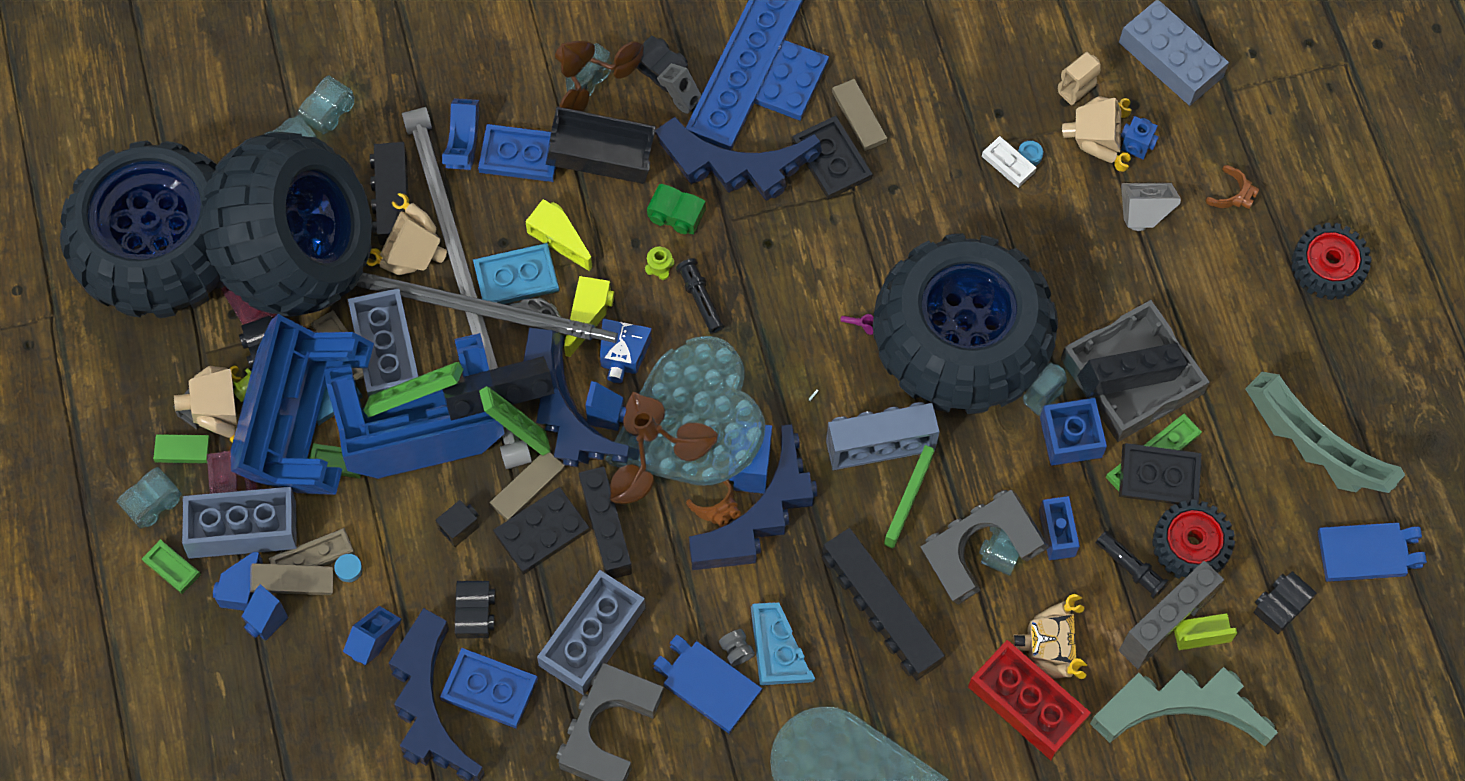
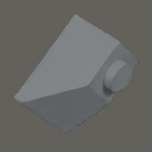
[1121,183,1181,231]

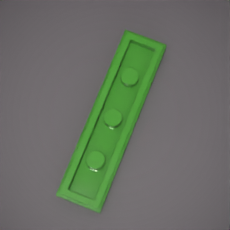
[364,362,463,417]
[479,386,551,456]
[1106,413,1202,491]
[884,445,934,549]

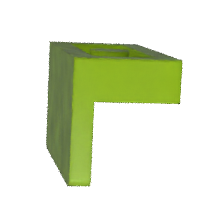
[1174,613,1237,650]

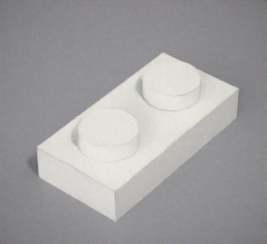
[982,136,1036,188]

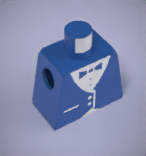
[600,319,652,383]

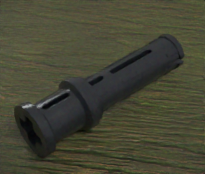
[676,258,724,334]
[1095,530,1170,599]

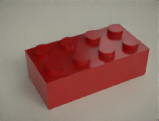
[968,640,1091,760]

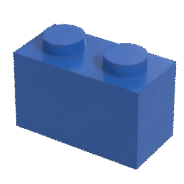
[1039,496,1080,560]

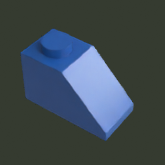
[585,381,626,431]
[213,552,263,611]
[242,584,288,641]
[343,606,401,665]

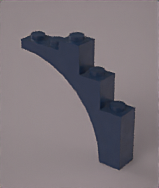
[655,117,822,201]
[524,328,639,467]
[689,424,817,570]
[389,608,485,781]

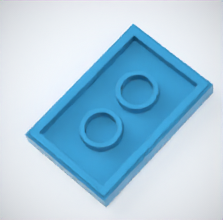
[473,243,559,304]

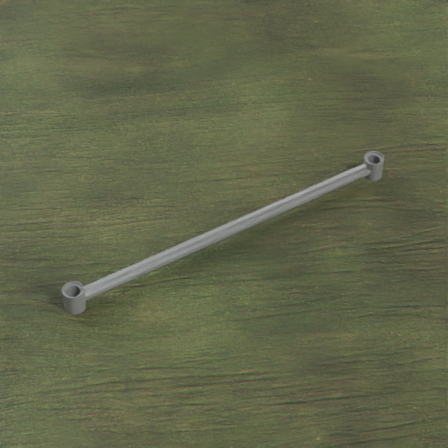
[402,107,532,469]

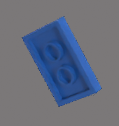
[755,40,829,121]
[478,124,556,182]
[440,648,538,729]

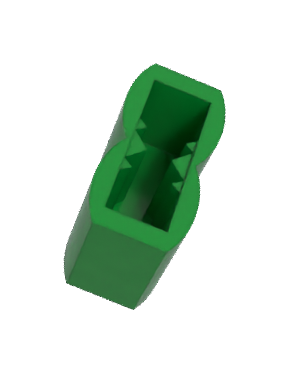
[647,184,706,234]

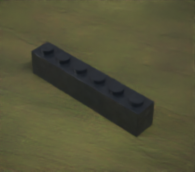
[821,528,945,681]

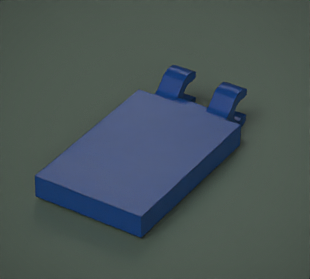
[1318,523,1427,582]
[653,634,762,734]

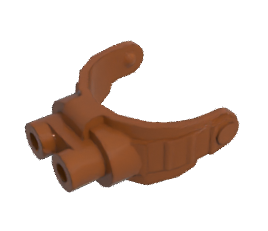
[1206,165,1260,209]
[686,476,741,527]

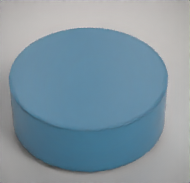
[1018,141,1043,166]
[334,554,363,582]

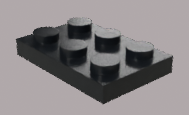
[792,116,873,200]
[1119,443,1202,504]
[493,487,590,575]

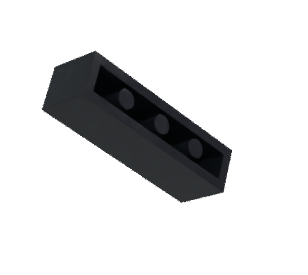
[370,142,409,246]
[1077,343,1188,398]
[442,356,555,421]
[578,466,632,579]

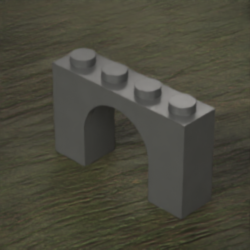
[920,490,1050,604]
[1119,561,1224,669]
[556,663,664,781]

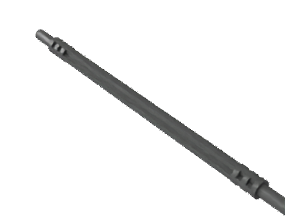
[355,272,618,343]

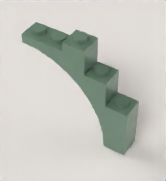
[1245,372,1405,493]
[1090,667,1278,746]

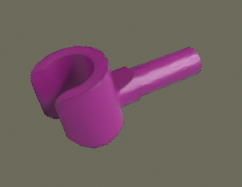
[841,314,873,335]

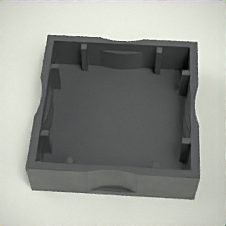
[1061,300,1210,442]

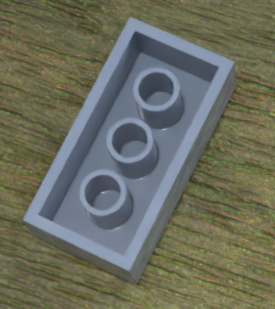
[1119,0,1229,106]
[348,288,418,397]
[826,402,939,470]
[182,487,297,558]
[537,570,645,695]

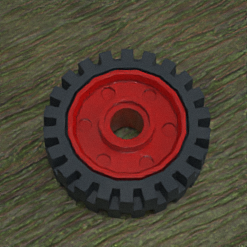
[1291,223,1371,300]
[1152,500,1235,579]

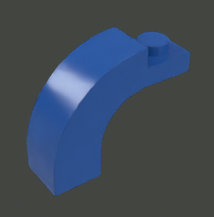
[442,98,479,170]

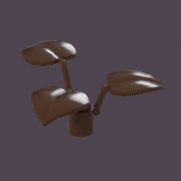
[555,41,644,112]
[610,392,719,504]

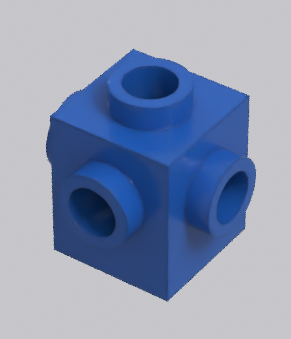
[1120,116,1159,160]

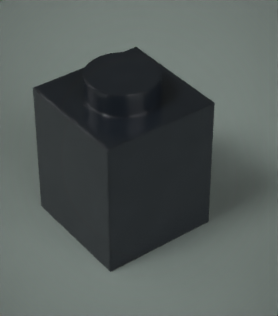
[435,500,479,547]

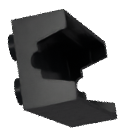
[545,107,656,184]

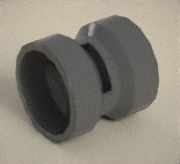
[719,629,755,666]

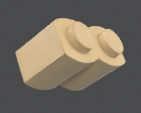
[1058,52,1101,105]

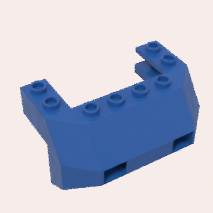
[231,314,374,495]
[324,333,505,479]

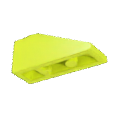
[526,199,592,271]
[564,276,614,357]

